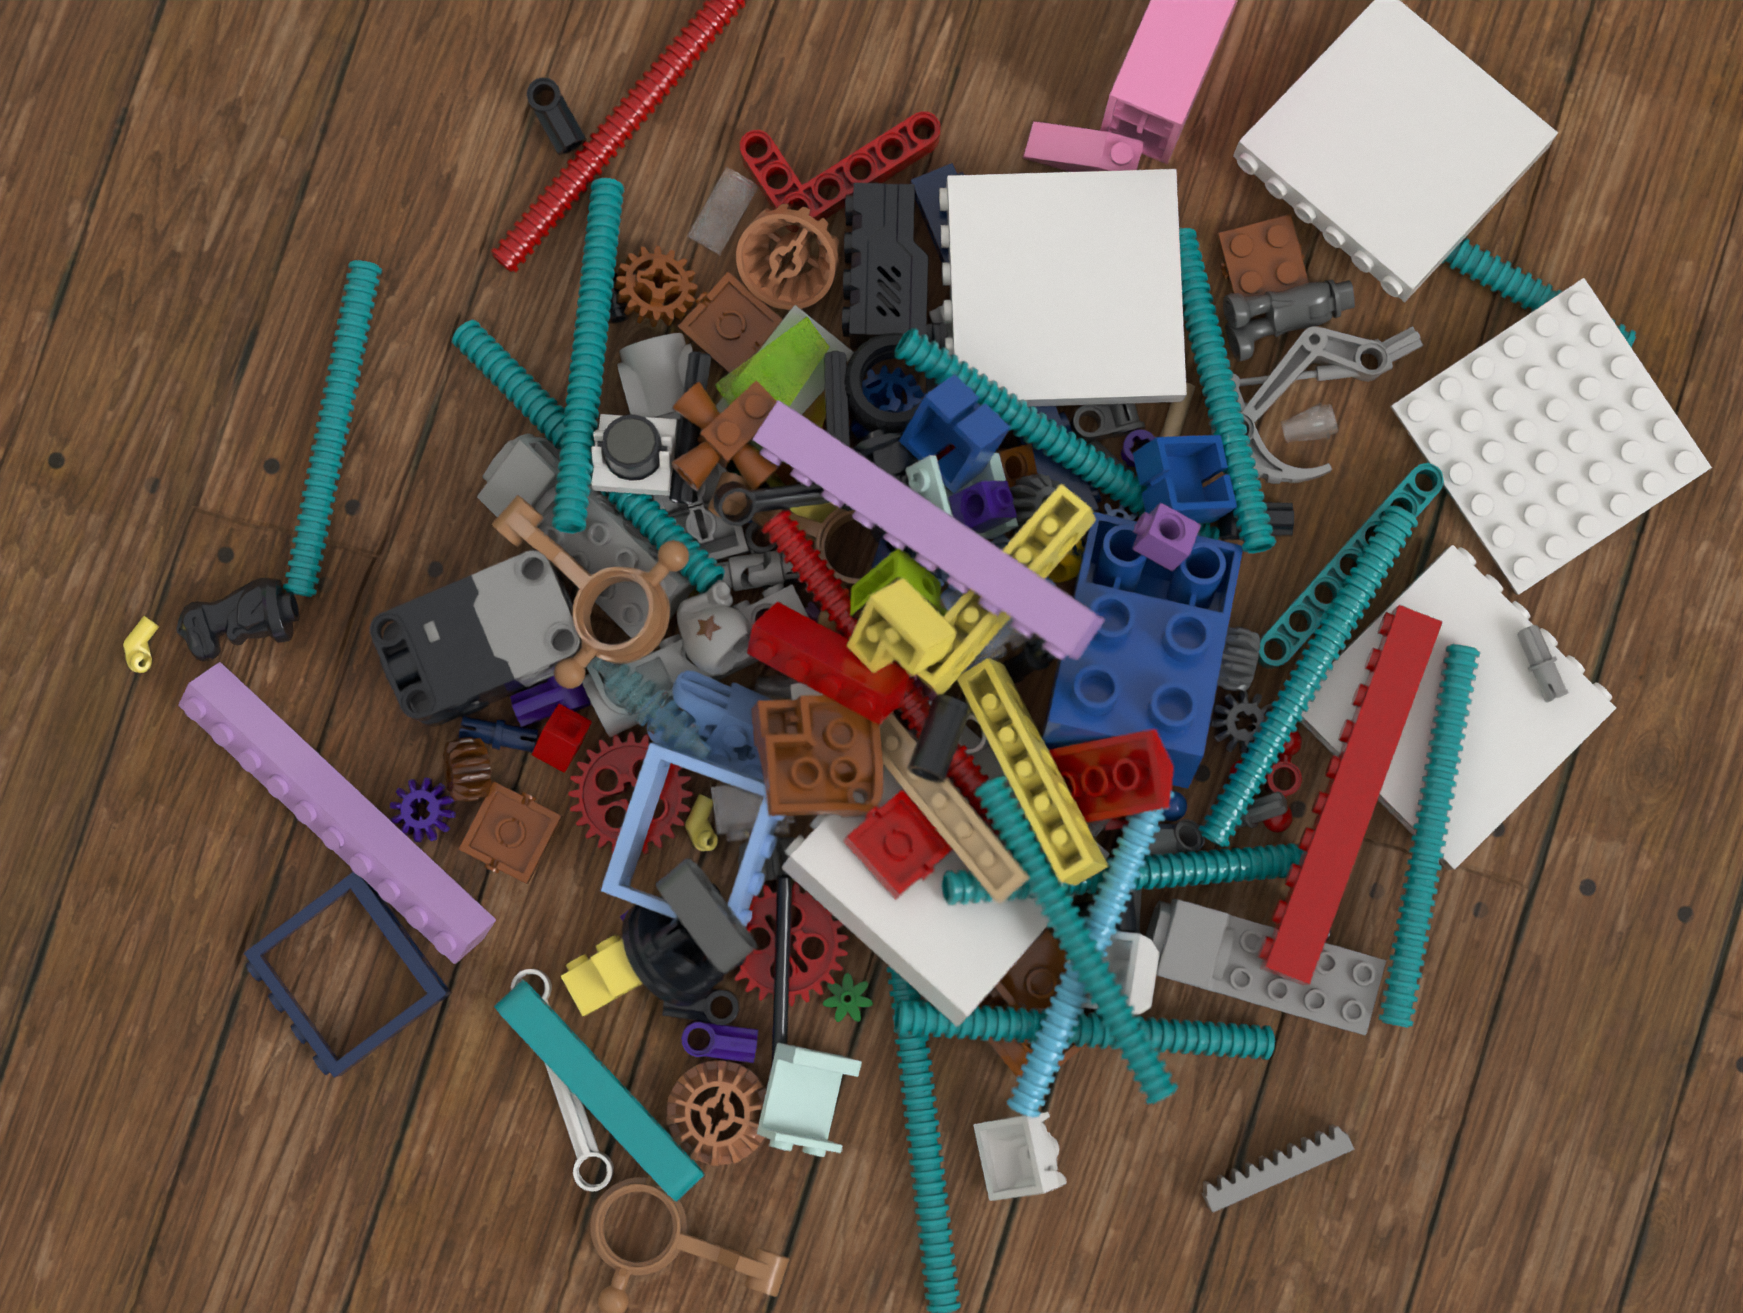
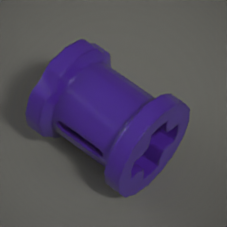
[1121,430,1155,468]

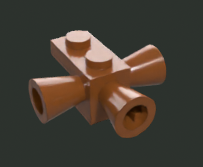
[671,380,781,491]

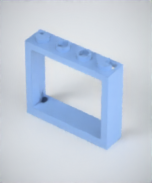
[601,743,785,927]

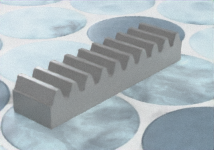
[1202,1124,1354,1213]

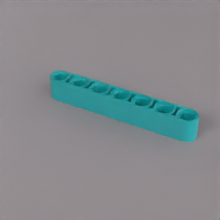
[1257,463,1444,669]
[494,979,705,1202]

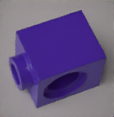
[948,481,1017,533]

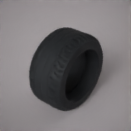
[844,332,938,433]

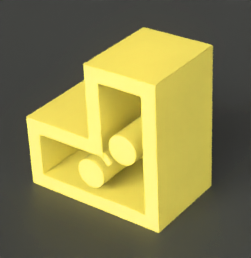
[847,578,957,676]
[561,935,643,1016]

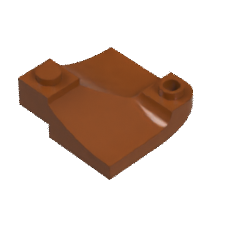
[751,695,883,817]
[978,928,1100,1077]

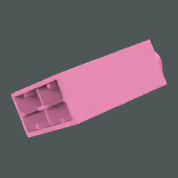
[1100,0,1238,164]

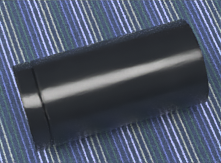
[907,695,971,783]

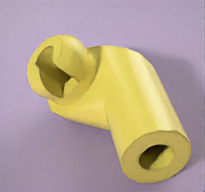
[123,616,159,673]
[685,794,718,852]

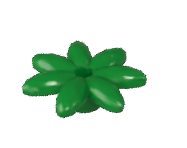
[823,973,873,1022]

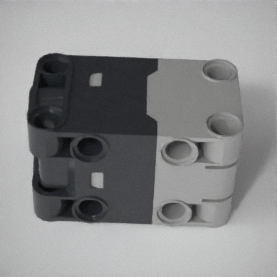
[370,550,582,727]

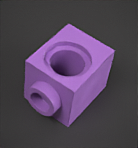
[1132,503,1201,571]

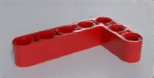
[740,111,941,232]

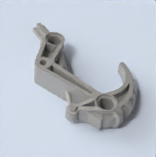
[1208,326,1423,484]

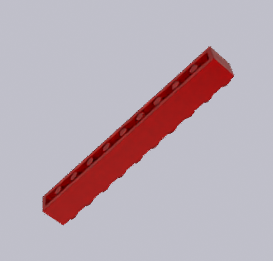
[1258,605,1443,986]

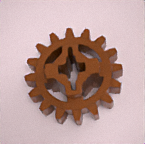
[614,246,698,328]

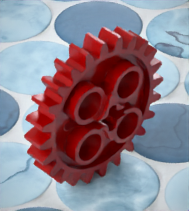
[568,732,694,855]
[734,882,849,1006]

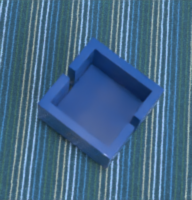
[899,374,1010,494]
[1133,435,1237,524]

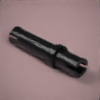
[1003,638,1058,683]

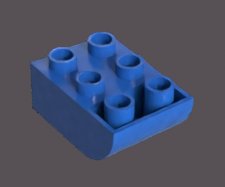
[1041,512,1243,789]

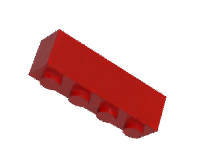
[747,601,910,725]

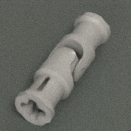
[716,550,800,591]

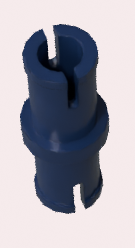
[459,715,539,753]

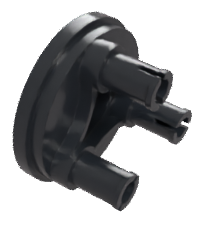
[622,883,746,1006]

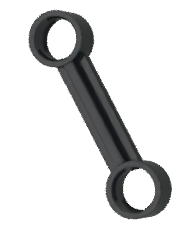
[713,481,855,526]

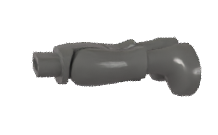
[1223,279,1355,362]

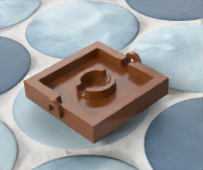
[1216,214,1309,297]
[678,271,782,379]
[458,781,563,884]

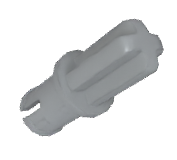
[1517,625,1569,702]

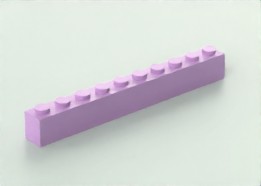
[752,400,1104,660]
[178,662,496,964]

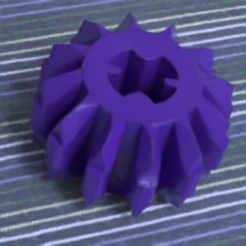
[390,777,456,843]

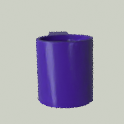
[510,676,592,727]
[682,1021,758,1063]

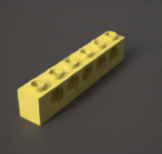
[914,484,1096,695]
[957,658,1108,886]

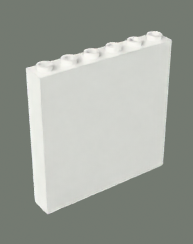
[1233,0,1558,302]
[939,169,1187,407]
[1301,545,1616,870]
[782,721,1110,1027]

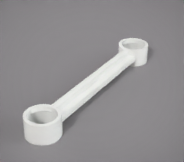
[511,969,614,1191]

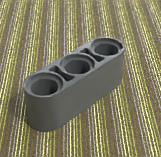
[656,858,757,973]

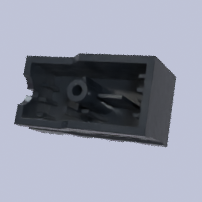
[842,183,928,348]

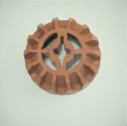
[736,204,842,310]
[666,1060,766,1166]

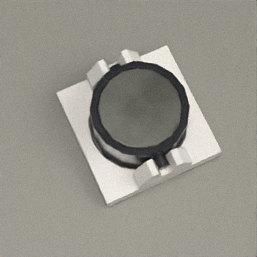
[591,414,678,496]

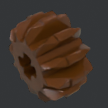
[443,737,492,802]

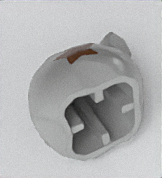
[677,580,752,674]

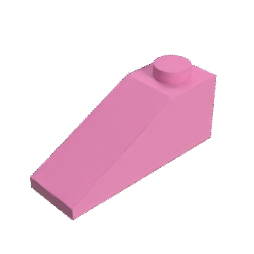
[1023,122,1144,172]

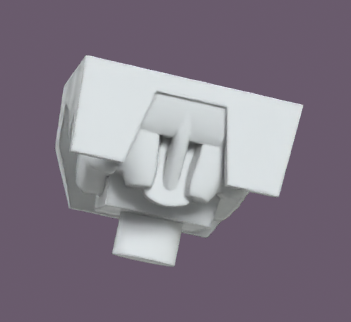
[1068,932,1159,1015]
[973,1112,1067,1201]

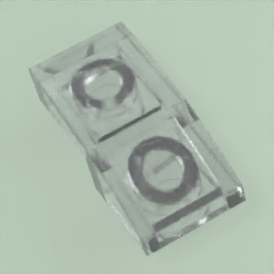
[687,167,759,255]

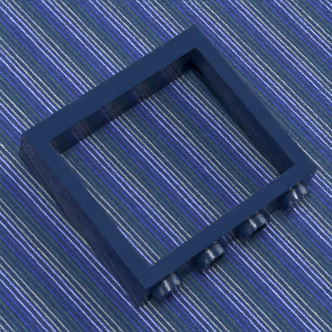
[244,872,452,1078]

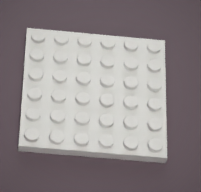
[1390,278,1712,595]

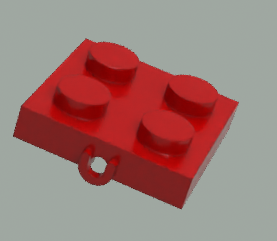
[843,790,953,899]

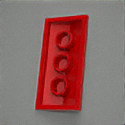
[1049,729,1174,823]

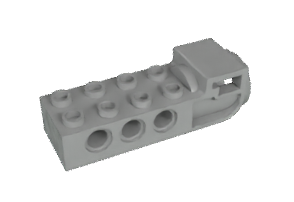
[617,333,749,562]
[477,433,697,638]
[582,583,809,737]
[1145,899,1386,1035]

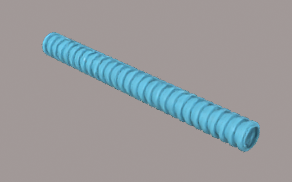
[1007,790,1175,1118]

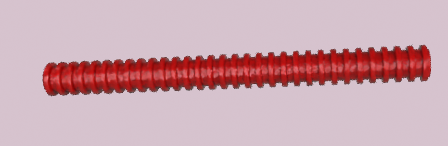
[491,0,749,273]
[762,510,1001,837]

